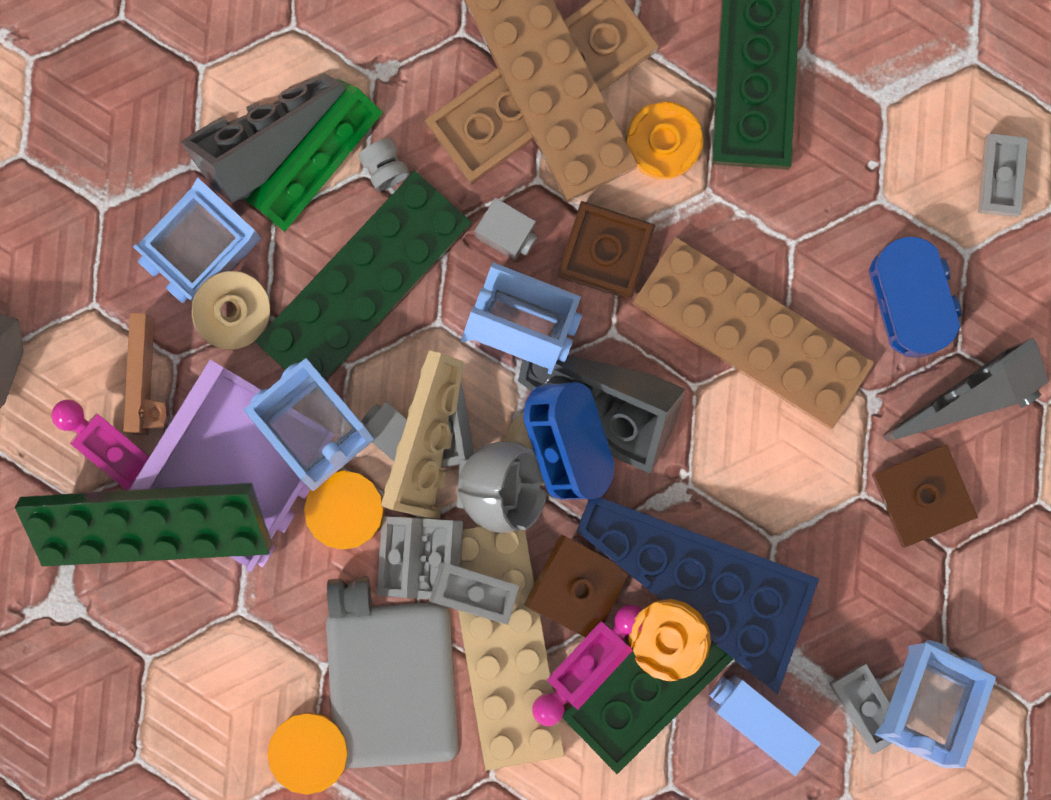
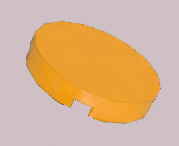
[626,101,703,179]
[304,470,384,550]
[629,599,711,681]
[267,712,348,795]

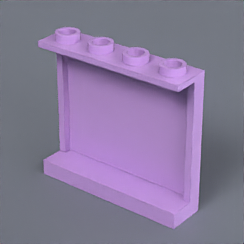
[129,359,335,572]

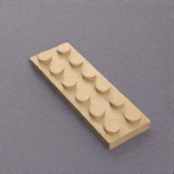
[458,526,564,771]

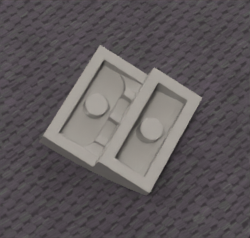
[377,516,463,599]

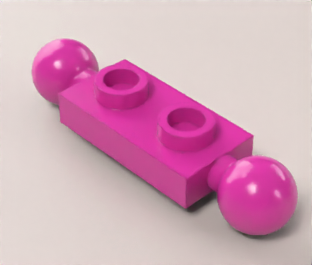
[51,399,150,490]
[532,605,643,726]

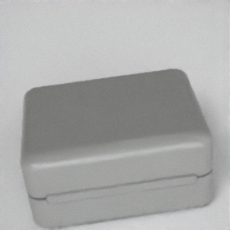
[326,602,459,769]

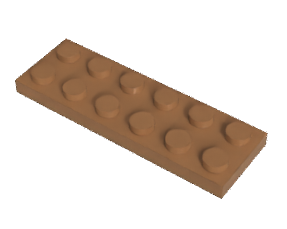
[425,0,659,185]
[464,0,638,203]
[632,237,874,430]

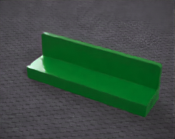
[243,79,383,232]

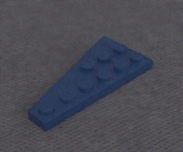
[577,497,819,695]

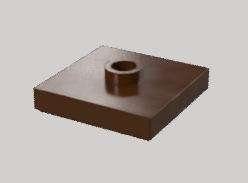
[557,201,656,300]
[872,444,978,548]
[524,534,629,638]

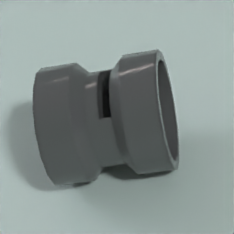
[327,576,372,619]

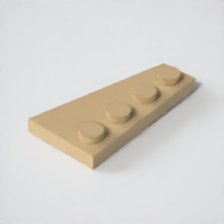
[381,350,464,520]

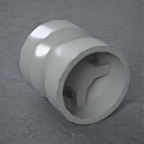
[358,138,410,192]

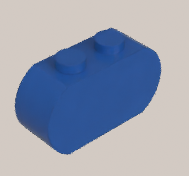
[869,237,962,358]
[523,382,614,500]

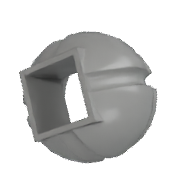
[457,441,547,533]

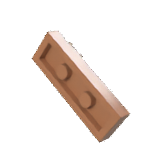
[123,313,169,435]

